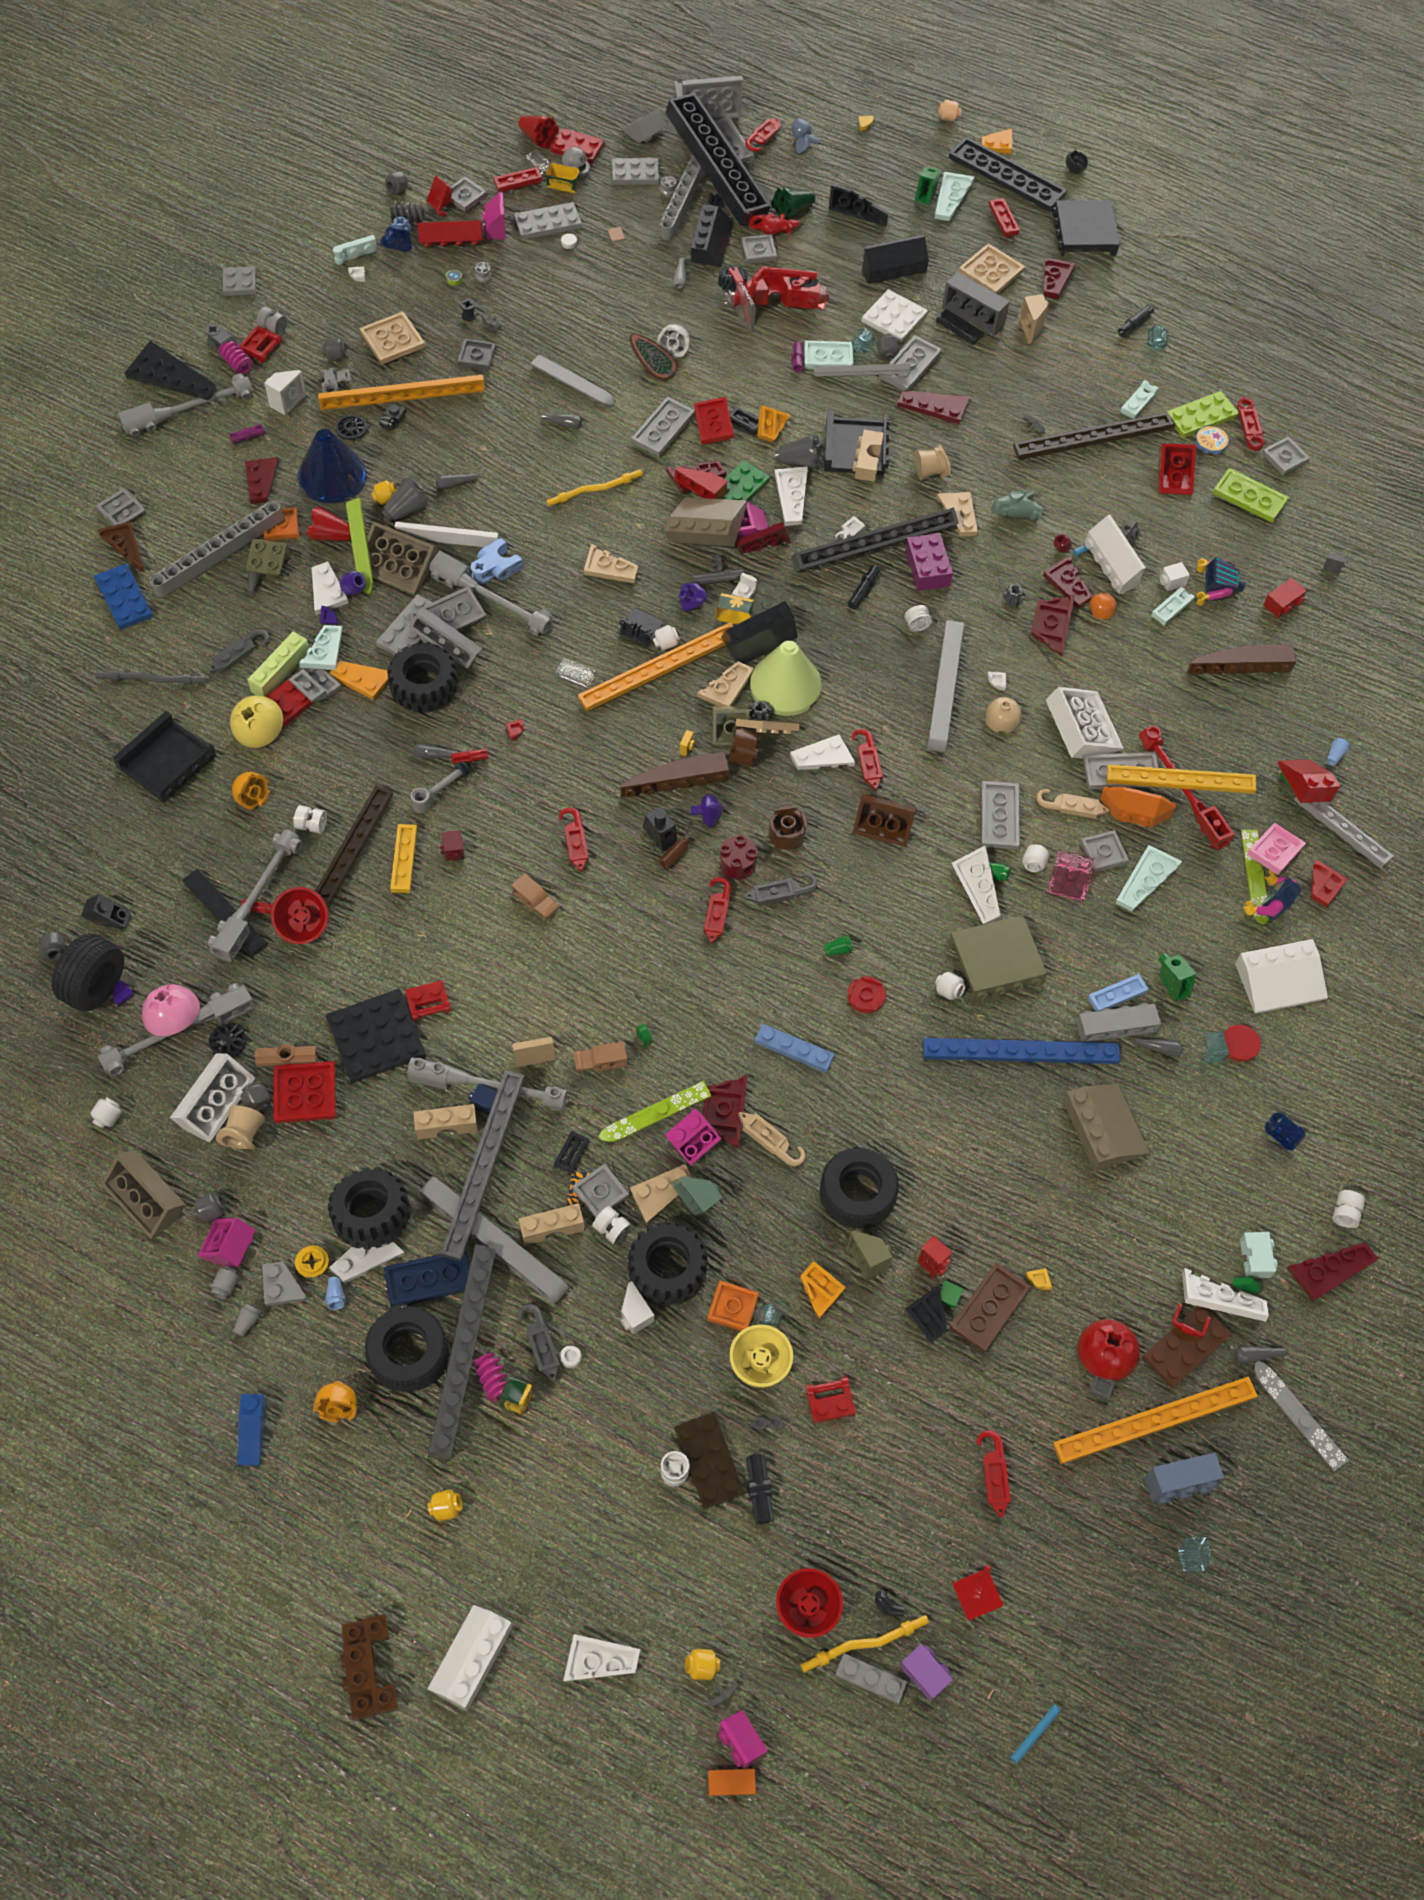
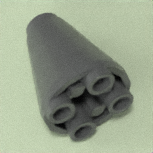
[775,434,822,469]
[381,478,429,523]

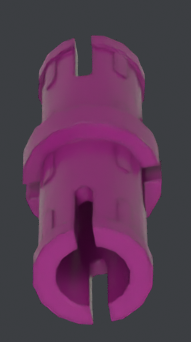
[791,341,804,372]
[229,424,265,444]

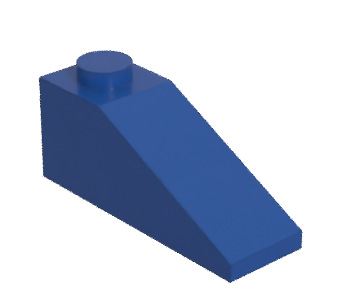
[237,1394,267,1466]

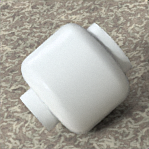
[652,625,680,651]
[1022,845,1049,872]
[935,972,965,1000]
[90,1097,122,1128]

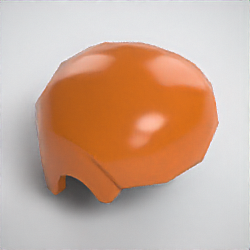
[1089,593,1116,619]

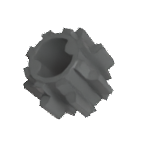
[1003,583,1026,607]
[749,700,771,721]

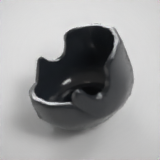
[1065,149,1088,173]

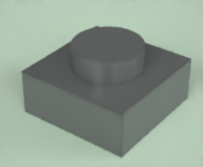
[1323,553,1346,573]

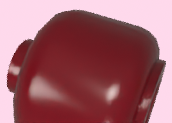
[1053,534,1072,553]

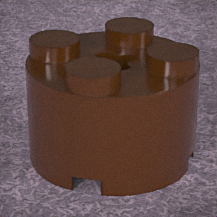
[728,727,761,768]
[769,806,807,849]

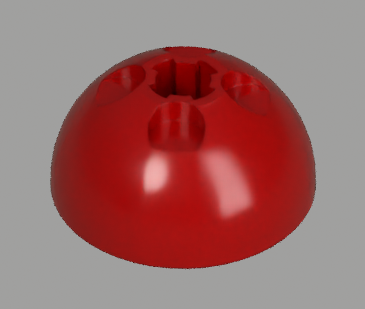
[271,887,329,944]
[1077,1319,1140,1380]
[776,1568,843,1638]

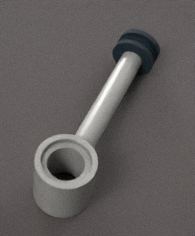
[411,761,470,813]

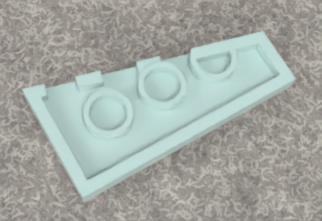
[934,172,974,221]
[1116,845,1182,912]

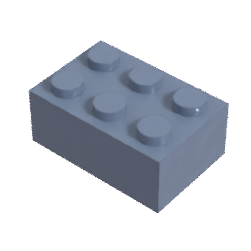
[1144,1452,1224,1505]

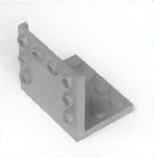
[674,76,743,120]

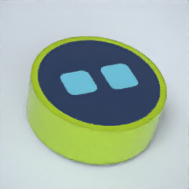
[446,270,462,286]

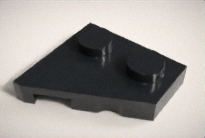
[905,1285,948,1344]

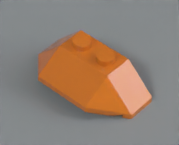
[1100,787,1176,827]

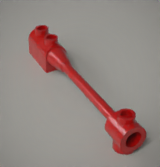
[1139,726,1235,850]

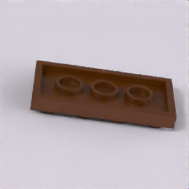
[949,1263,1031,1353]
[1142,1306,1231,1389]

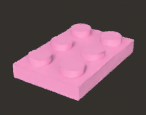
[1247,823,1306,875]

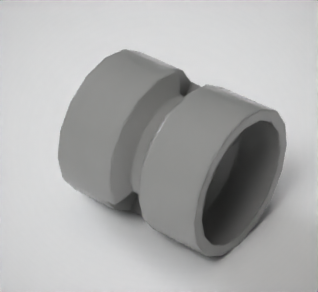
[256,307,288,336]

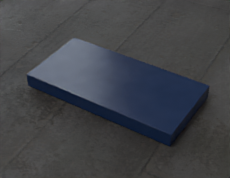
[383,1249,469,1308]

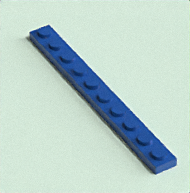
[923,1038,1120,1064]

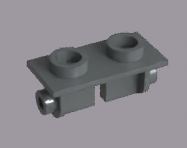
[1121,521,1140,545]

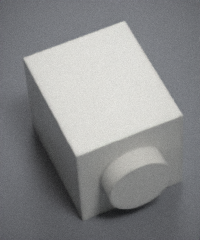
[1160,562,1189,591]

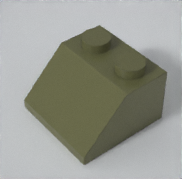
[712,706,749,745]
[847,1230,893,1281]

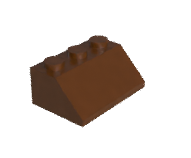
[852,794,917,847]

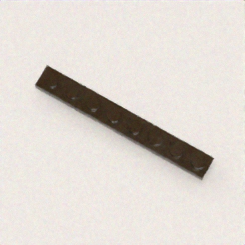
[315,785,393,909]

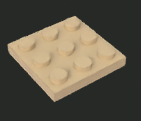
[959,243,1025,294]
[360,312,425,365]

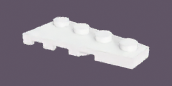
[774,467,808,526]
[952,846,1001,925]
[1182,1268,1269,1322]

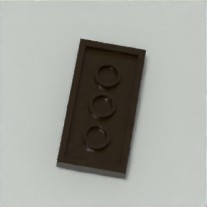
[674,1412,745,1510]

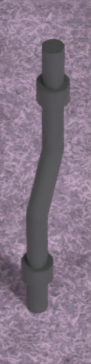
[96,670,206,685]

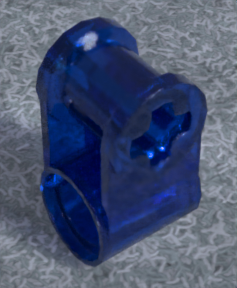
[380,227,412,252]
[1264,1113,1306,1151]

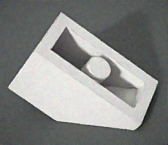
[620,1281,654,1334]

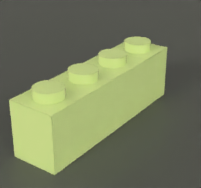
[247,632,309,697]

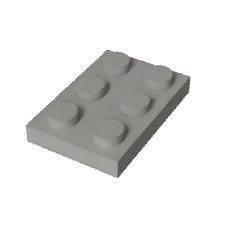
[612,158,659,185]

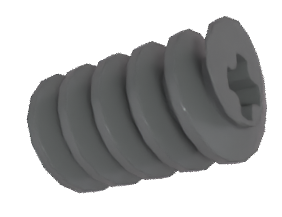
[391,200,424,223]

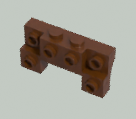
[340,1614,399,1721]

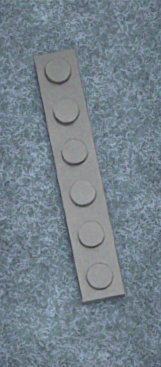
[1294,797,1394,869]

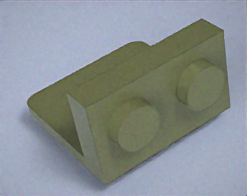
[246,539,291,576]

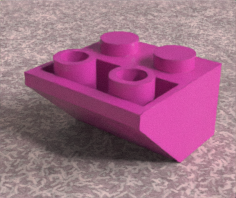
[736,502,768,540]
[665,1108,721,1166]
[718,1710,768,1769]

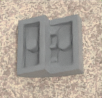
[96,488,146,525]
[289,668,342,703]

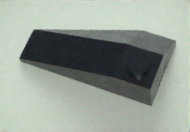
[829,183,889,227]

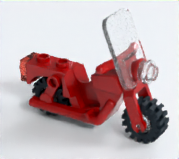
[718,265,829,332]

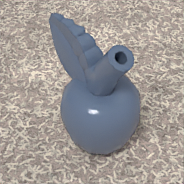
[791,118,820,154]

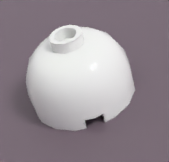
[657,324,690,359]

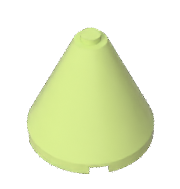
[750,641,821,716]

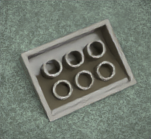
[665,497,748,547]
[354,521,441,595]
[1063,1084,1150,1172]

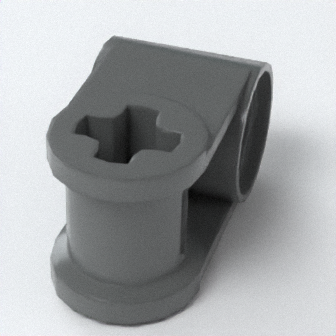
[205,324,237,351]

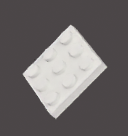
[861,289,928,343]

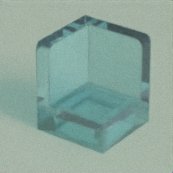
[1203,1032,1229,1063]
[1178,1538,1212,1572]

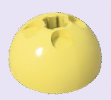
[230,695,283,748]
[730,1325,793,1388]

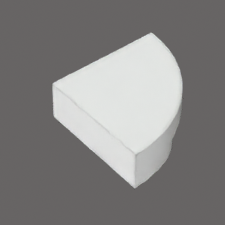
[348,266,365,282]
[987,672,1006,691]

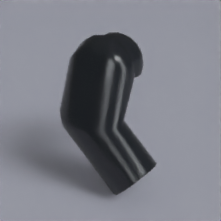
[874,1591,904,1617]

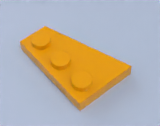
[329,661,389,700]

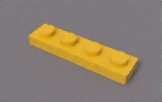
[390,824,417,893]

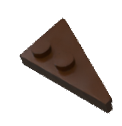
[97,521,145,572]

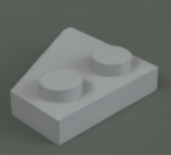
[262,1261,307,1307]

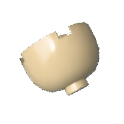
[985,697,1022,733]

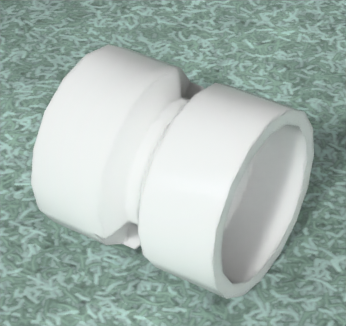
[293,805,327,834]
[1332,1190,1365,1228]
[592,1206,632,1245]
[661,1451,689,1487]

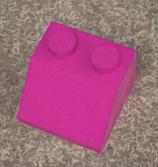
[482,192,506,240]
[197,1218,256,1267]

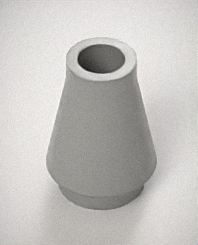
[233,1304,261,1337]

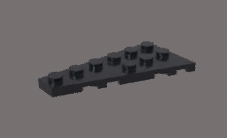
[124,340,217,401]

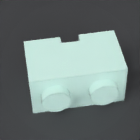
[1240,1232,1277,1279]

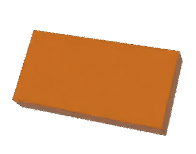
[708,1769,756,1796]

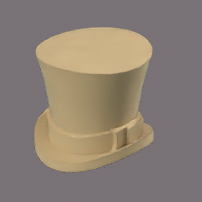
[914,444,951,481]
[216,1105,265,1150]

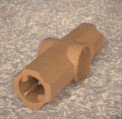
[255,1044,318,1067]

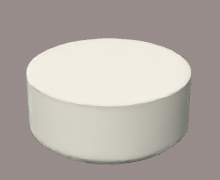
[561,234,577,249]
[560,1346,581,1368]

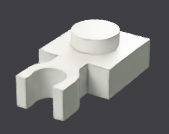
[835,516,866,540]

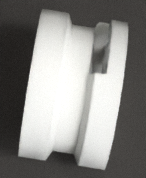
[905,605,932,632]

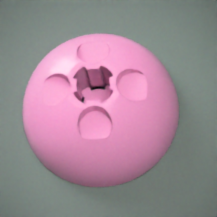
[142,984,200,1036]

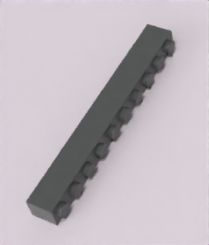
[791,507,959,572]
[427,1244,496,1461]

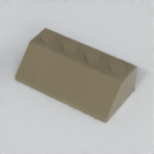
[101,1150,186,1239]

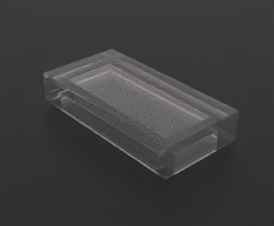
[524,150,551,177]
[556,658,596,687]

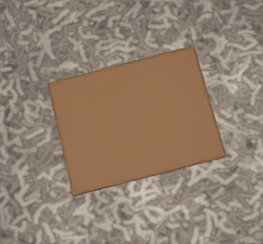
[607,227,625,241]

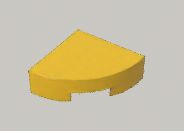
[858,116,874,131]
[1025,1268,1052,1290]

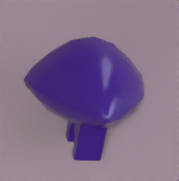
[678,583,707,611]
[691,793,723,828]

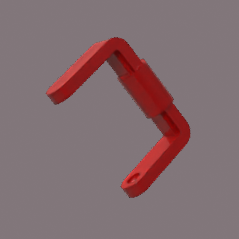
[1172,1303,1211,1338]

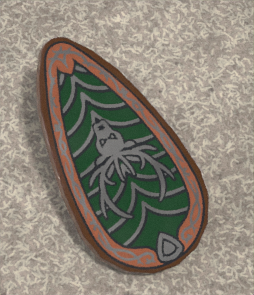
[629,333,677,380]

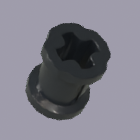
[461,299,476,321]

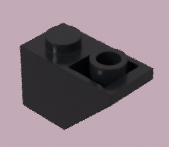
[81,894,131,929]

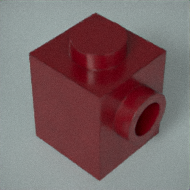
[440,830,465,861]

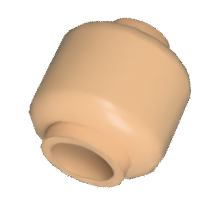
[938,100,961,122]

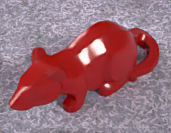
[749,214,800,235]

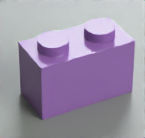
[899,1644,953,1702]

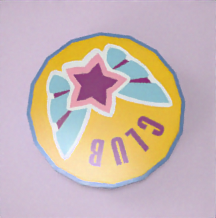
[1195,426,1229,455]

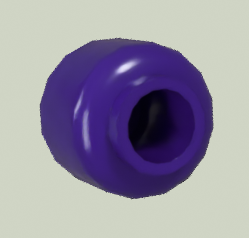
[339,571,366,596]

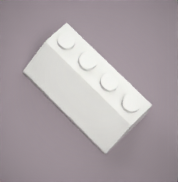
[1084,515,1145,594]
[170,1054,255,1142]
[428,1605,513,1711]

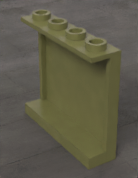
[949,915,1047,1000]

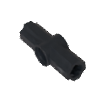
[746,1454,774,1525]

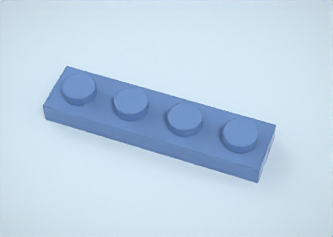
[755,1024,834,1073]

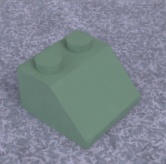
[670,1176,723,1216]

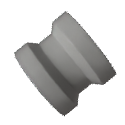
[661,176,676,197]
[475,262,491,283]

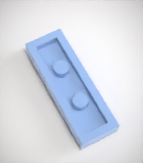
[1088,974,1149,1012]

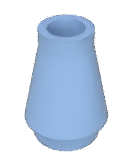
[1326,738,1349,766]
[325,1277,346,1310]

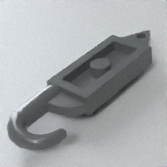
[209,629,269,673]
[744,874,817,905]
[517,1304,560,1383]

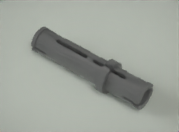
[692,568,744,585]

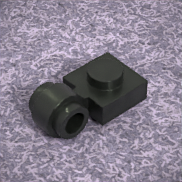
[379,403,406,431]

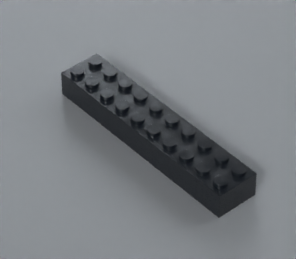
[665,93,771,226]

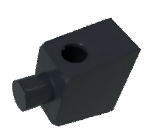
[643,807,677,853]

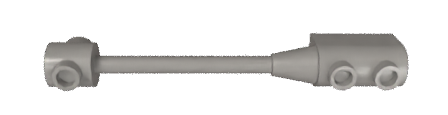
[118,374,253,437]
[429,551,553,636]
[208,830,302,963]
[98,983,255,1076]
[407,1057,567,1111]

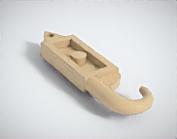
[1036,789,1110,819]
[738,1112,806,1167]

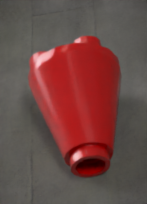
[518,115,559,149]
[307,506,352,542]

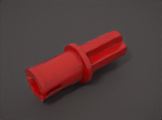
[451,748,488,764]

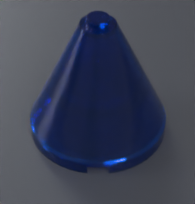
[298,429,366,504]

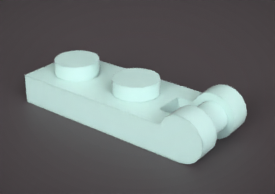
[333,235,377,265]
[1121,380,1159,419]
[1151,587,1196,626]

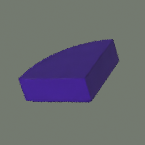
[320,606,339,625]
[113,980,134,1007]

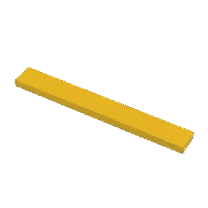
[1106,764,1256,794]

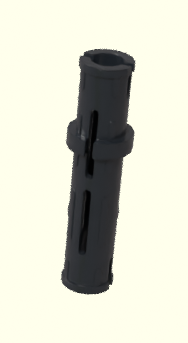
[1117,304,1154,337]
[847,565,880,609]

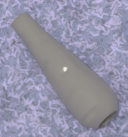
[673,258,686,289]

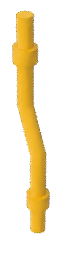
[546,470,643,507]
[800,1615,929,1673]

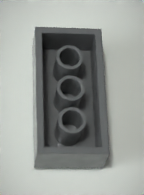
[942,272,1010,336]

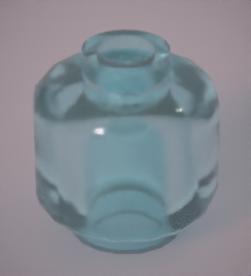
[1147,325,1169,351]
[851,328,875,353]
[753,1304,782,1330]

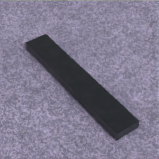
[182,869,268,957]

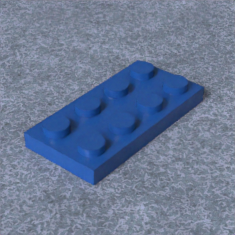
[94,563,153,630]

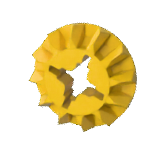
[295,1245,329,1278]

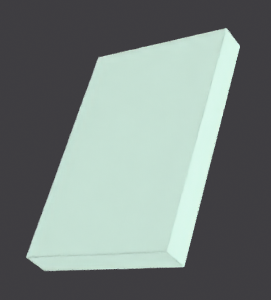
[804,341,853,369]

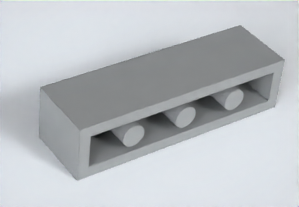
[408,607,482,668]
[1076,1003,1161,1042]

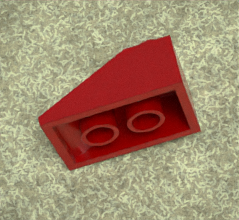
[1158,443,1196,495]
[1277,759,1341,803]

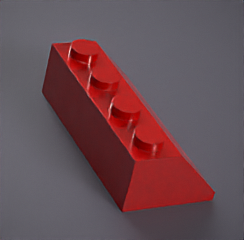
[418,220,483,246]

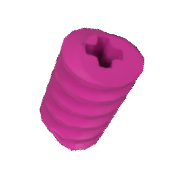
[219,342,253,375]
[473,1353,507,1402]

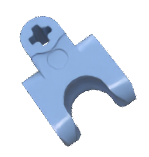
[471,538,524,584]

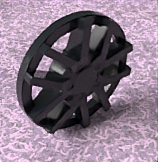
[335,414,367,441]
[209,1023,247,1057]

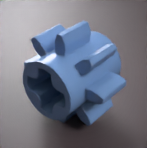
[391,217,411,237]

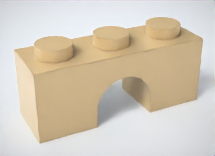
[853,430,884,482]
[414,1104,478,1140]
[518,1203,585,1246]

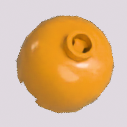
[232,772,270,810]
[313,1381,357,1422]

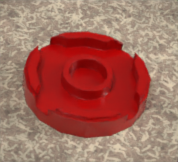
[847,976,886,1014]
[1221,1025,1261,1062]

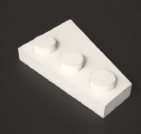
[312,562,348,615]
[790,735,855,770]
[329,1242,405,1284]
[563,1634,641,1681]

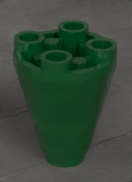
[771,187,815,219]

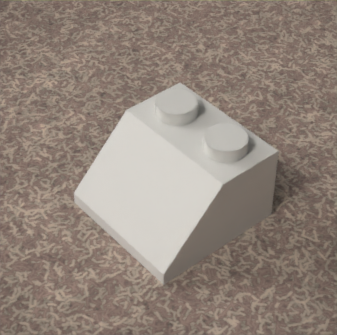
[264,370,306,415]

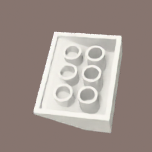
[1046,687,1124,759]
[1235,939,1328,1014]

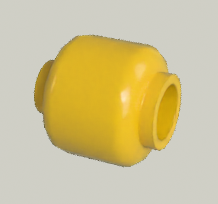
[371,480,396,505]
[428,1490,462,1521]
[685,1649,720,1680]

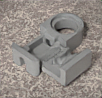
[321,368,352,393]

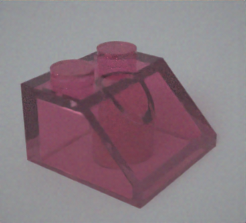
[1048,850,1095,901]

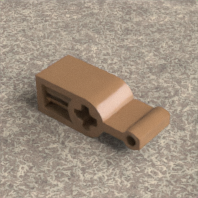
[511,873,560,920]
[573,1041,627,1072]

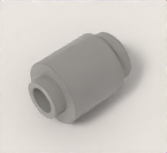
[210,1266,239,1300]

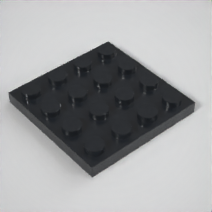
[326,988,426,1084]

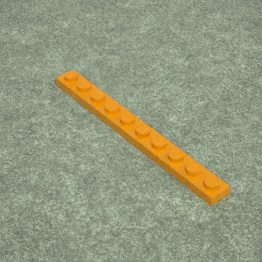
[318,375,485,410]
[578,622,733,711]
[1052,1376,1258,1465]

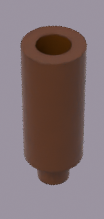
[658,837,690,869]

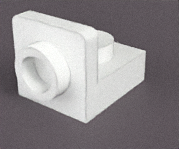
[732,573,757,599]

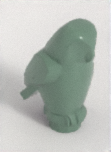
[991,490,1042,520]

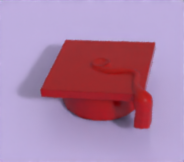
[426,175,452,216]
[952,1564,1004,1621]

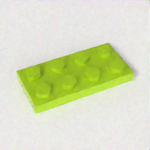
[1167,391,1239,438]
[1213,468,1289,523]

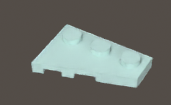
[299,625,343,670]

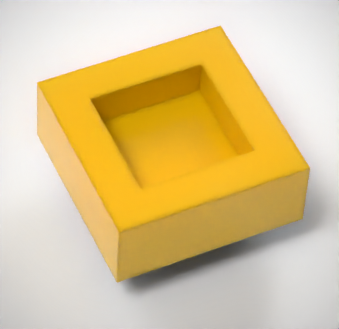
[680,730,695,756]

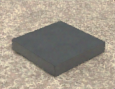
[457,338,496,371]

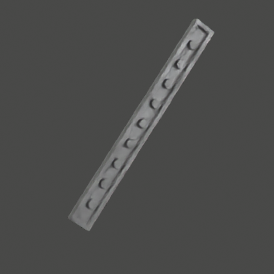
[441,1070,525,1261]

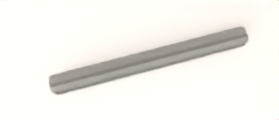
[814,364,911,377]

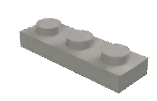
[835,1654,907,1705]

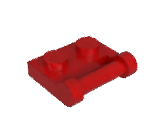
[240,326,282,363]
[405,980,451,1021]
[805,1376,856,1424]

